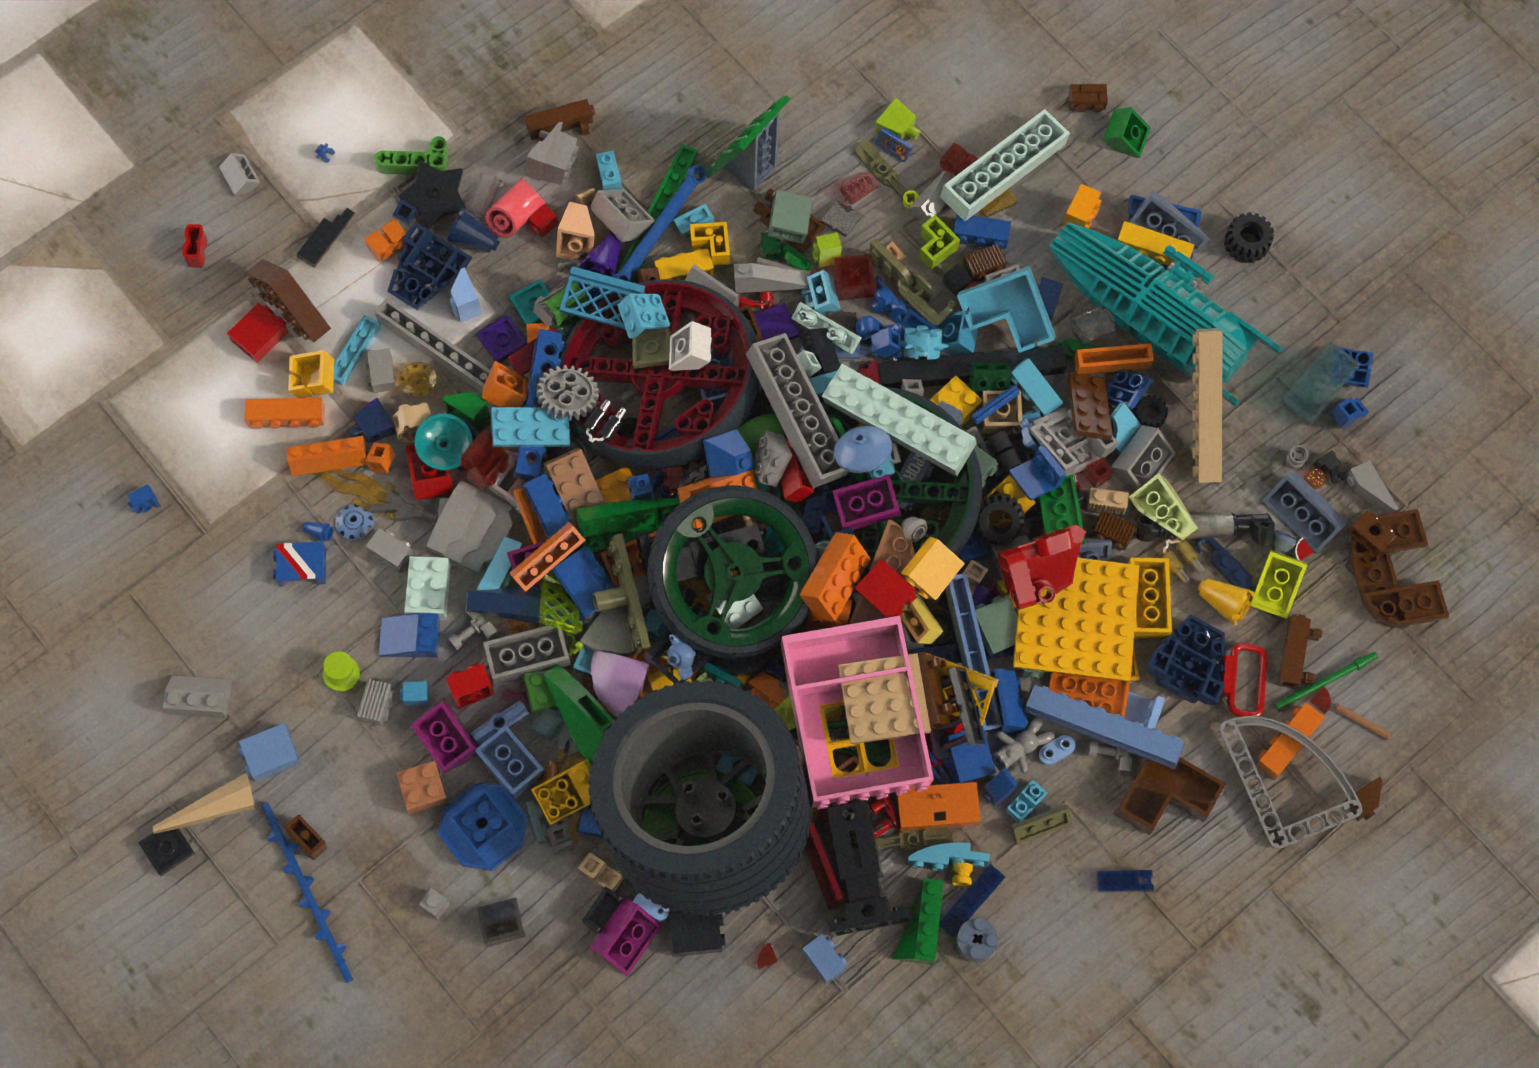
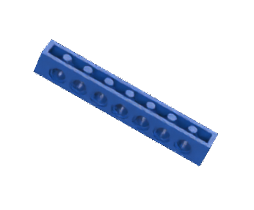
[512,329,564,481]

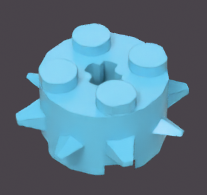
[901,325,948,359]

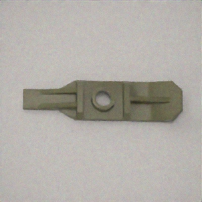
[855,140,908,199]
[876,827,953,852]

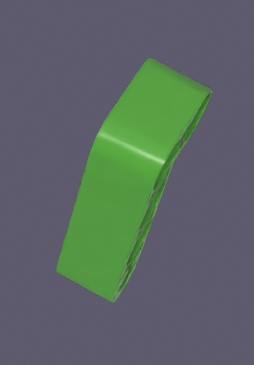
[374,136,449,175]

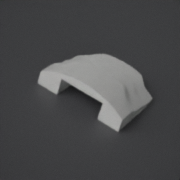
[1028,408,1119,476]
[426,481,513,573]

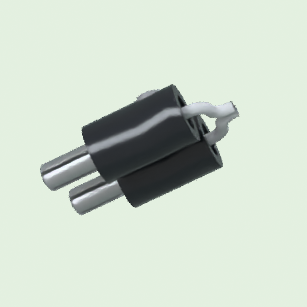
[582,399,627,443]

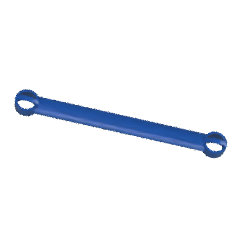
[612,165,706,282]

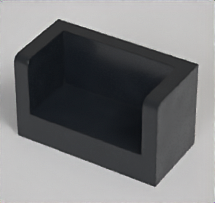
[582,886,623,934]

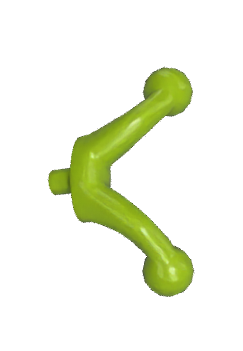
[566,630,583,656]

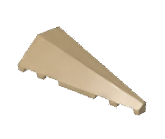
[152,773,255,834]

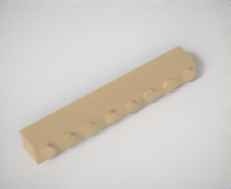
[1192,328,1222,483]

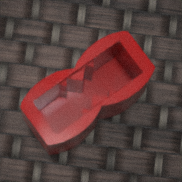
[182,224,208,268]

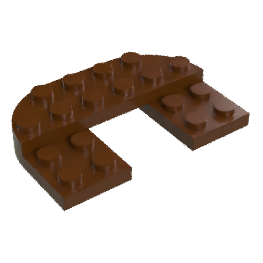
[1349,509,1449,628]

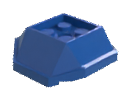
[438,783,527,871]

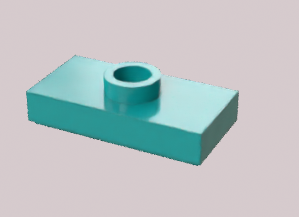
[704,663,742,688]

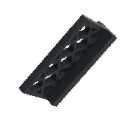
[643,602,716,684]

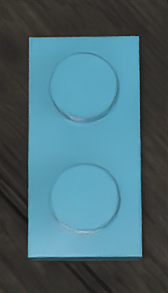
[673,204,714,237]

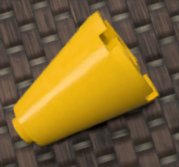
[1198,578,1255,626]

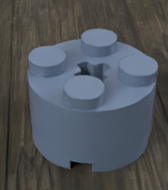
[955,918,998,963]

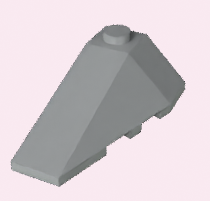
[734,262,809,293]

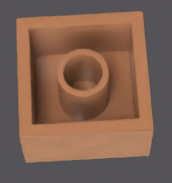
[396,761,448,815]

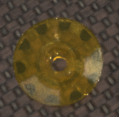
[399,362,437,397]

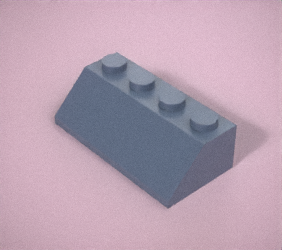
[1262,470,1349,554]

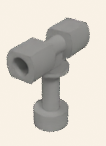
[447,611,499,651]
[1088,741,1132,775]

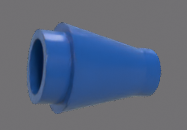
[303,521,334,542]

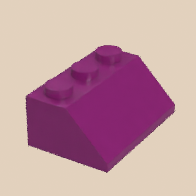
[411,701,479,773]
[589,898,662,976]

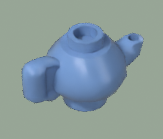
[668,634,695,680]

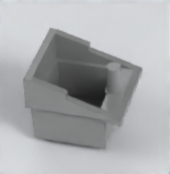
[524,122,579,185]

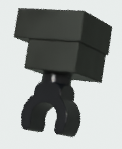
[1313,450,1346,485]

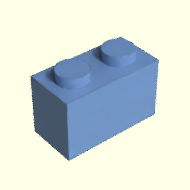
[802,934,847,984]

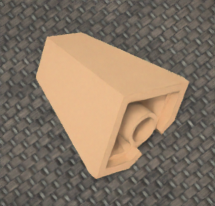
[556,202,595,260]

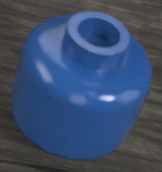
[855,316,880,344]

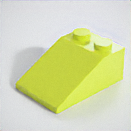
[1251,550,1307,619]

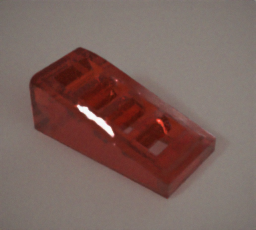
[840,172,880,205]

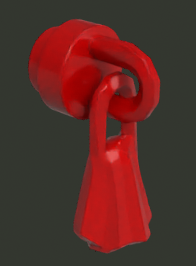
[739,291,774,311]

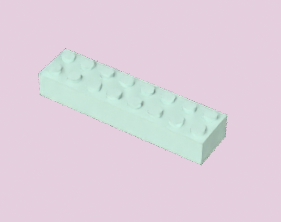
[940,109,1070,221]
[822,364,977,476]

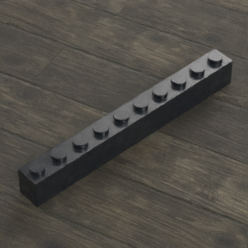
[878,345,1067,389]

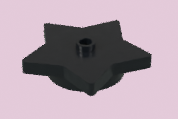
[399,160,467,229]

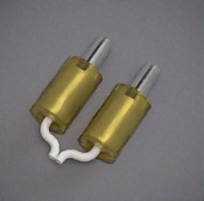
[1159,539,1205,583]

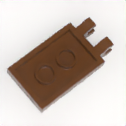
[753,188,825,254]

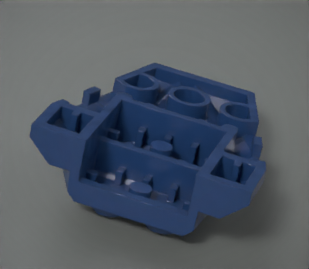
[387,221,472,310]
[1147,614,1225,705]

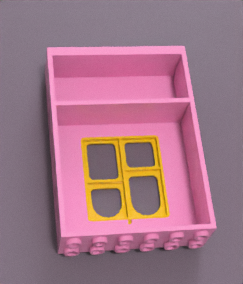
[780,616,934,810]

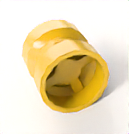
[951,862,973,887]

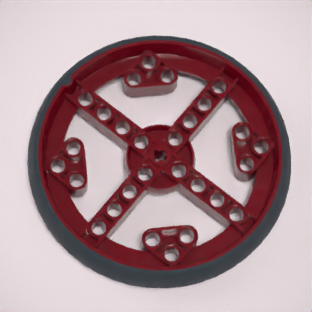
[560,279,760,470]

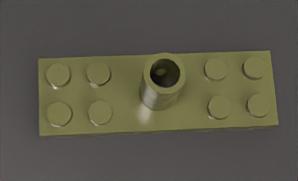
[593,533,651,656]

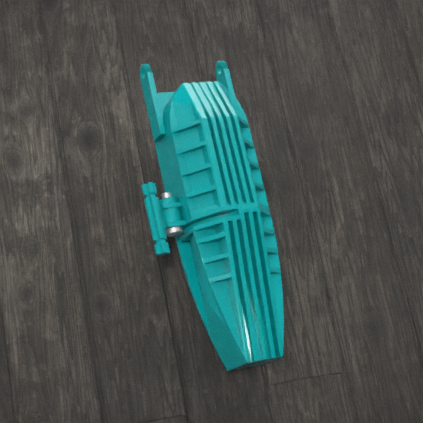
[1049,222,1282,407]

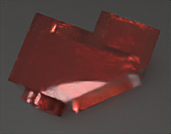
[460,429,508,491]

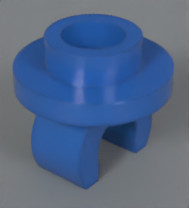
[315,143,335,163]

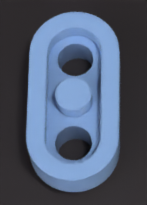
[1038,735,1075,766]

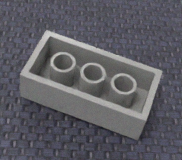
[483,622,571,685]

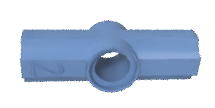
[470,700,529,746]

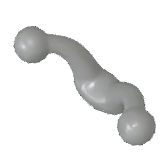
[558,259,583,269]

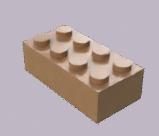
[543,448,605,532]

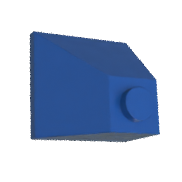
[703,429,754,477]

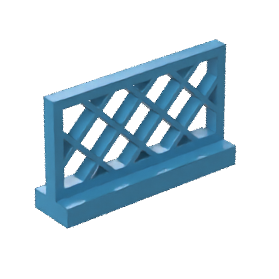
[560,266,645,330]

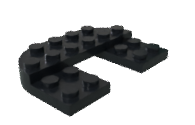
[695,562,802,677]

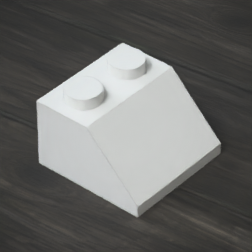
[669,321,712,371]

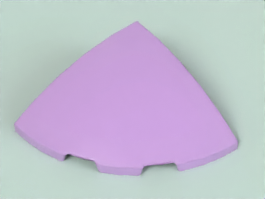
[591,651,650,718]

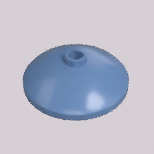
[834,426,892,473]

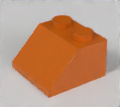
[482,361,528,407]

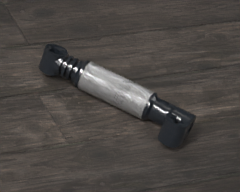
[1136,513,1275,545]

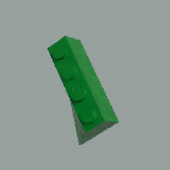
[893,878,944,965]

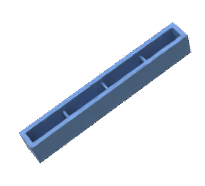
[945,573,1002,731]
[1026,685,1184,769]

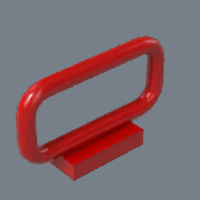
[1220,643,1268,717]

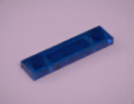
[939,864,1005,937]

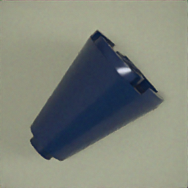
[446,208,500,253]

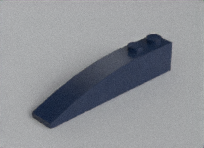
[465,586,584,631]

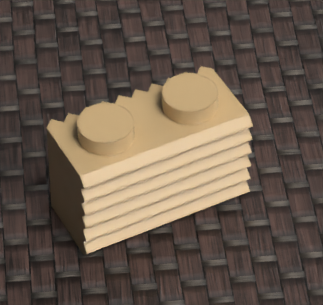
[1086,487,1129,517]

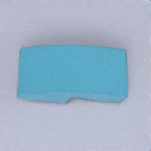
[1005,780,1048,823]

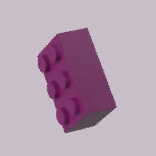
[833,474,901,530]

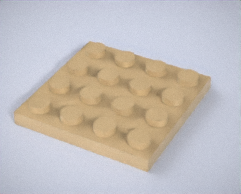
[838,653,931,744]

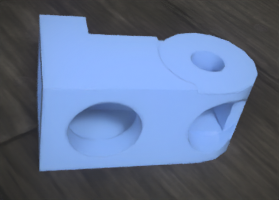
[633,893,669,923]

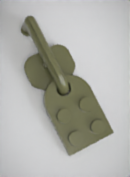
[869,238,959,326]

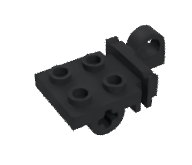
[978,425,1036,479]

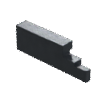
[297,208,355,268]

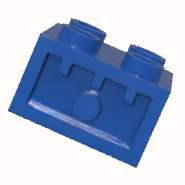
[1009,445,1066,501]

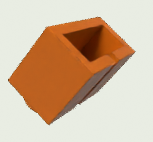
[364,218,406,263]

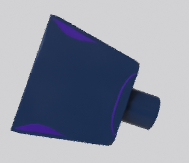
[348,398,396,443]

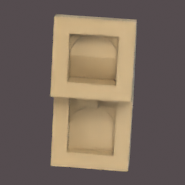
[963,560,988,596]
[578,853,624,892]

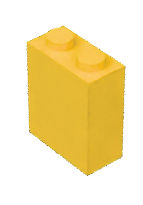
[901,537,965,600]

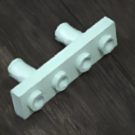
[791,302,862,354]

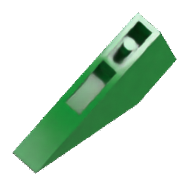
[576,498,680,552]
[543,664,613,766]

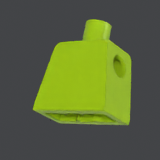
[875,98,920,140]

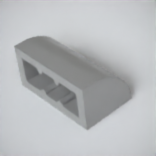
[219,153,260,196]

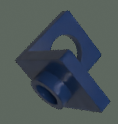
[821,516,855,539]

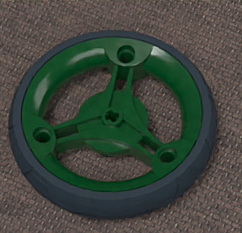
[647,485,818,659]

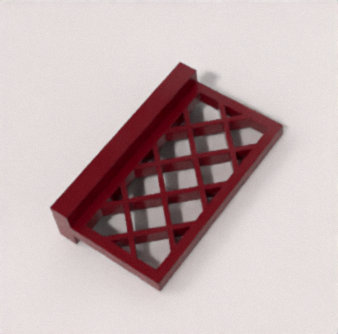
[804,822,848,910]

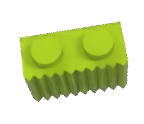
[812,232,842,268]

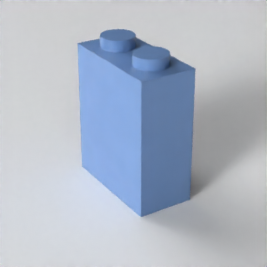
[238,723,301,782]

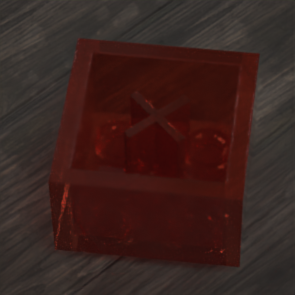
[833,254,876,301]

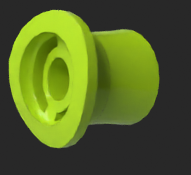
[323,651,360,692]

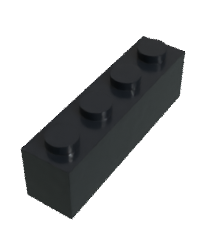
[800,328,841,402]

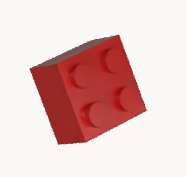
[446,663,495,709]

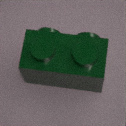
[969,362,1012,393]

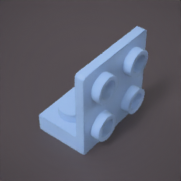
[1125,692,1165,729]

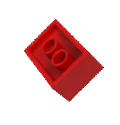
[406,444,453,501]

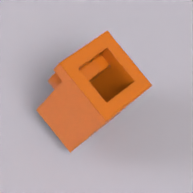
[365,443,396,474]

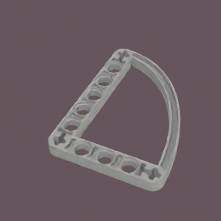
[1220,716,1362,849]

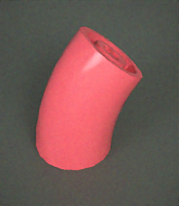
[486,178,546,238]

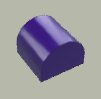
[972,585,994,606]

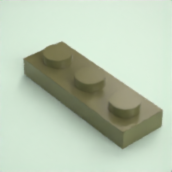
[1011,804,1072,845]

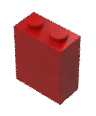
[227,302,288,363]
[855,559,917,618]

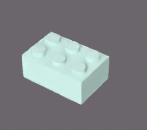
[405,556,451,620]

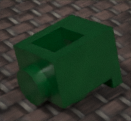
[761,231,781,260]

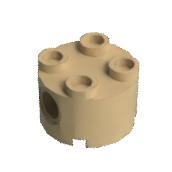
[393,403,432,443]

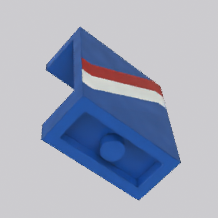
[273,541,326,587]

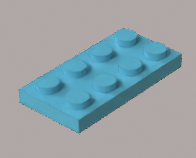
[491,407,570,447]

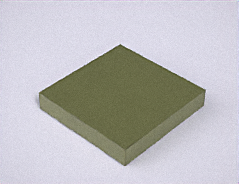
[632,328,671,369]

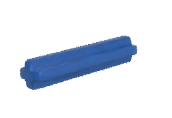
[972,385,1020,424]

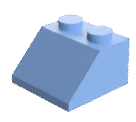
[449,267,482,322]

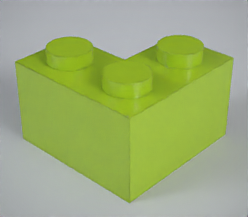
[919,214,960,271]

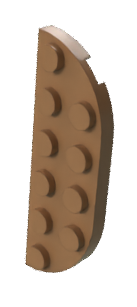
[849,520,915,624]

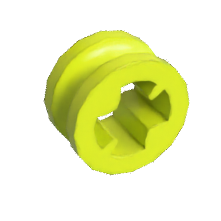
[902,190,919,209]

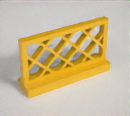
[926,653,999,726]

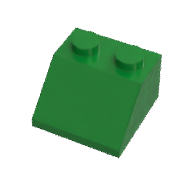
[1103,107,1151,158]
[442,392,490,431]

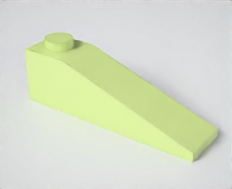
[1129,473,1198,540]

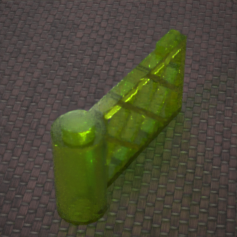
[539,569,582,634]

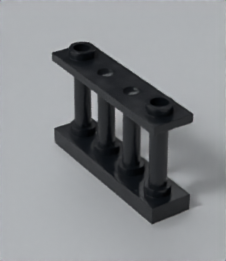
[930,667,986,759]

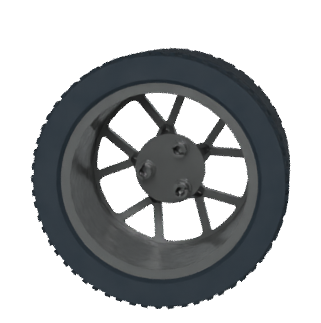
[588,680,811,916]

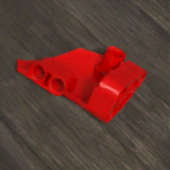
[997,524,1086,610]

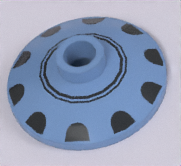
[335,504,374,541]

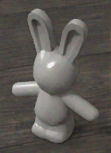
[991,716,1055,773]

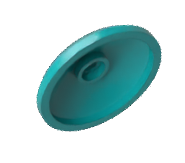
[415,414,473,471]

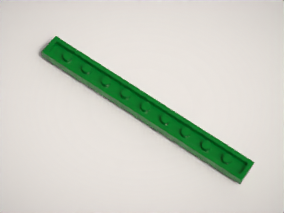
[606,144,698,296]

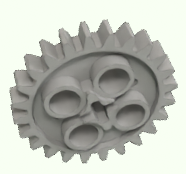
[536,365,599,421]

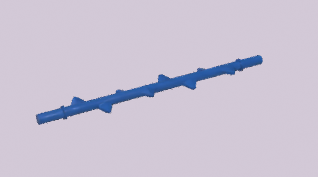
[261,802,354,983]

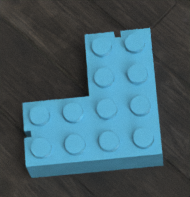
[957,266,1056,353]

